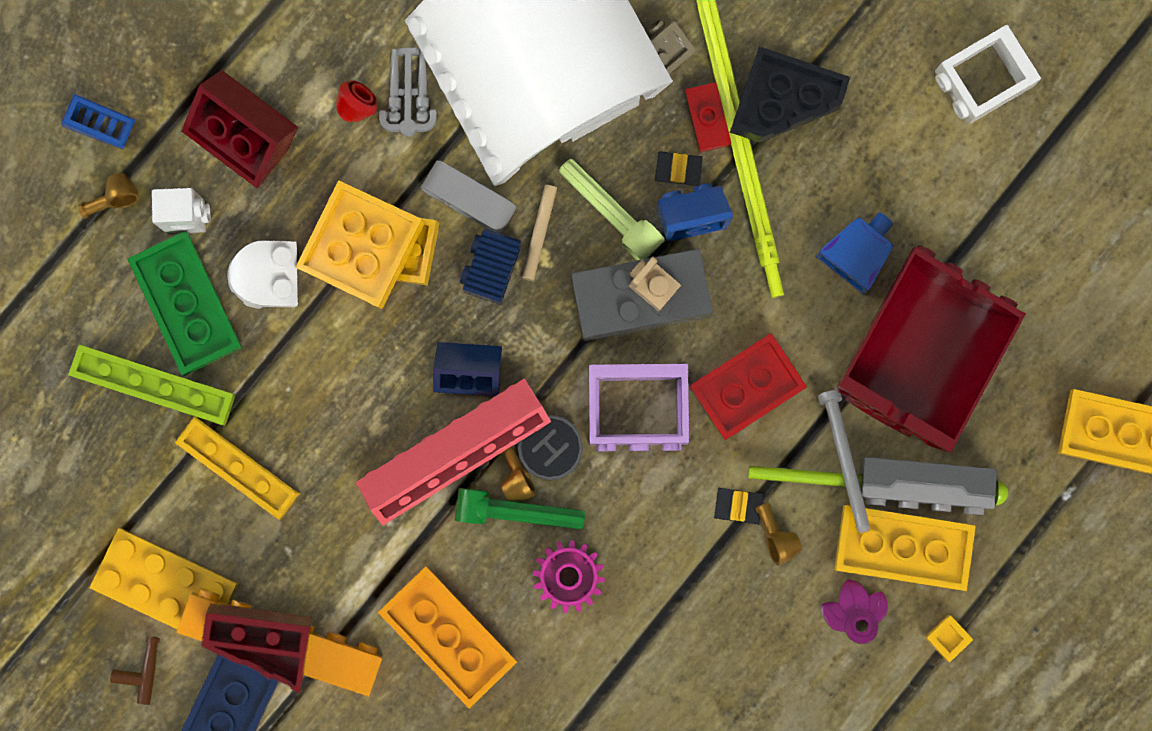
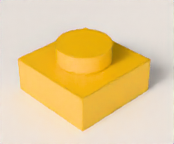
[924,615,973,662]

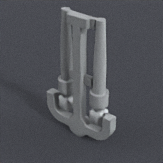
[379,48,437,137]

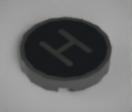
[518,415,583,481]

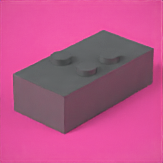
[571,249,713,342]

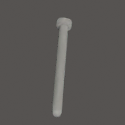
[818,390,870,533]

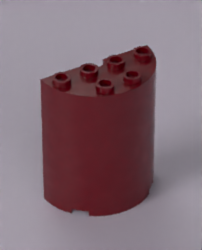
[835,245,1026,453]

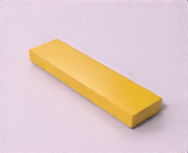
[175,416,300,520]

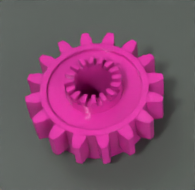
[533,540,605,613]

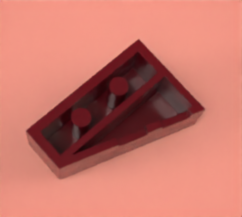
[201,603,312,693]

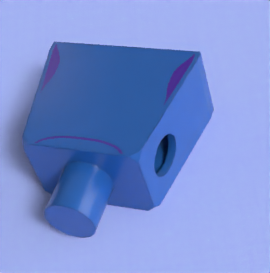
[815,213,894,295]

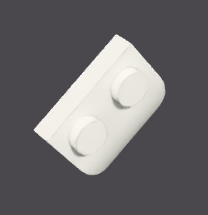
[227,241,298,309]

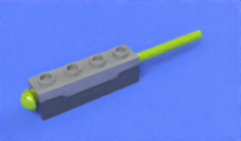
[748,457,1009,515]

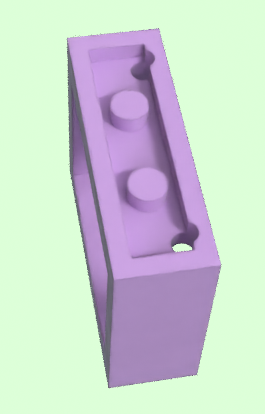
[589,364,689,452]

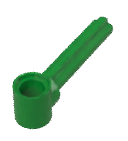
[455,488,585,530]

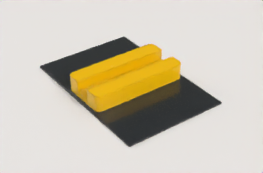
[655,151,703,186]
[714,488,763,525]

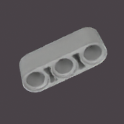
[420,160,517,234]

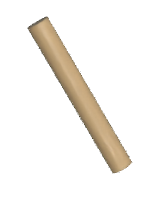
[521,185,557,281]

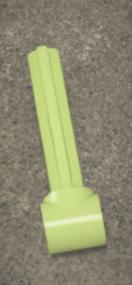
[559,159,665,261]

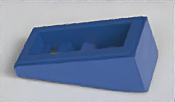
[61,94,135,150]

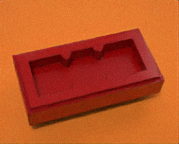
[685,82,732,153]

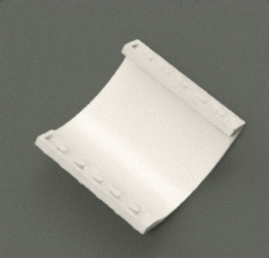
[405,0,673,187]

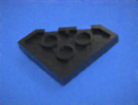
[730,46,850,143]

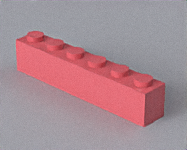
[356,378,551,526]

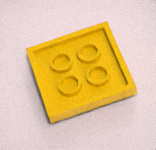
[296,180,425,309]

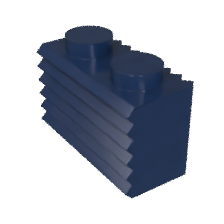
[460,228,522,305]

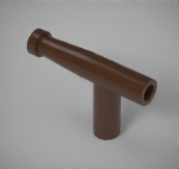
[110,637,160,705]

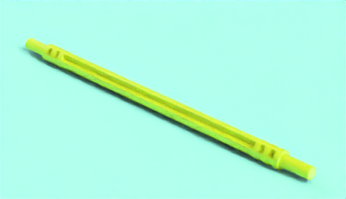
[696,0,784,298]

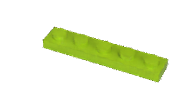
[68,345,236,426]

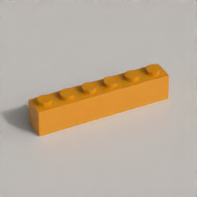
[176,589,382,697]

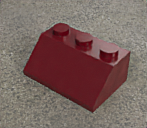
[181,70,299,188]

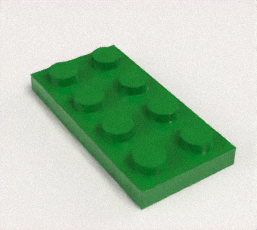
[127,231,243,376]

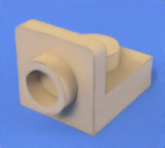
[629,257,681,311]

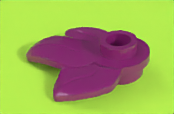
[821,579,888,644]

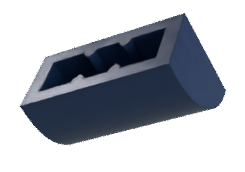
[433,342,502,396]

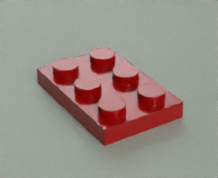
[689,333,807,441]

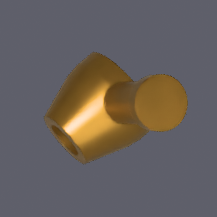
[78,173,140,219]
[501,446,536,501]
[755,503,801,566]

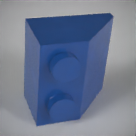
[656,183,733,243]

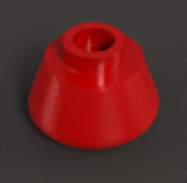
[335,80,377,122]

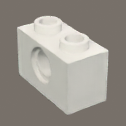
[152,188,211,234]

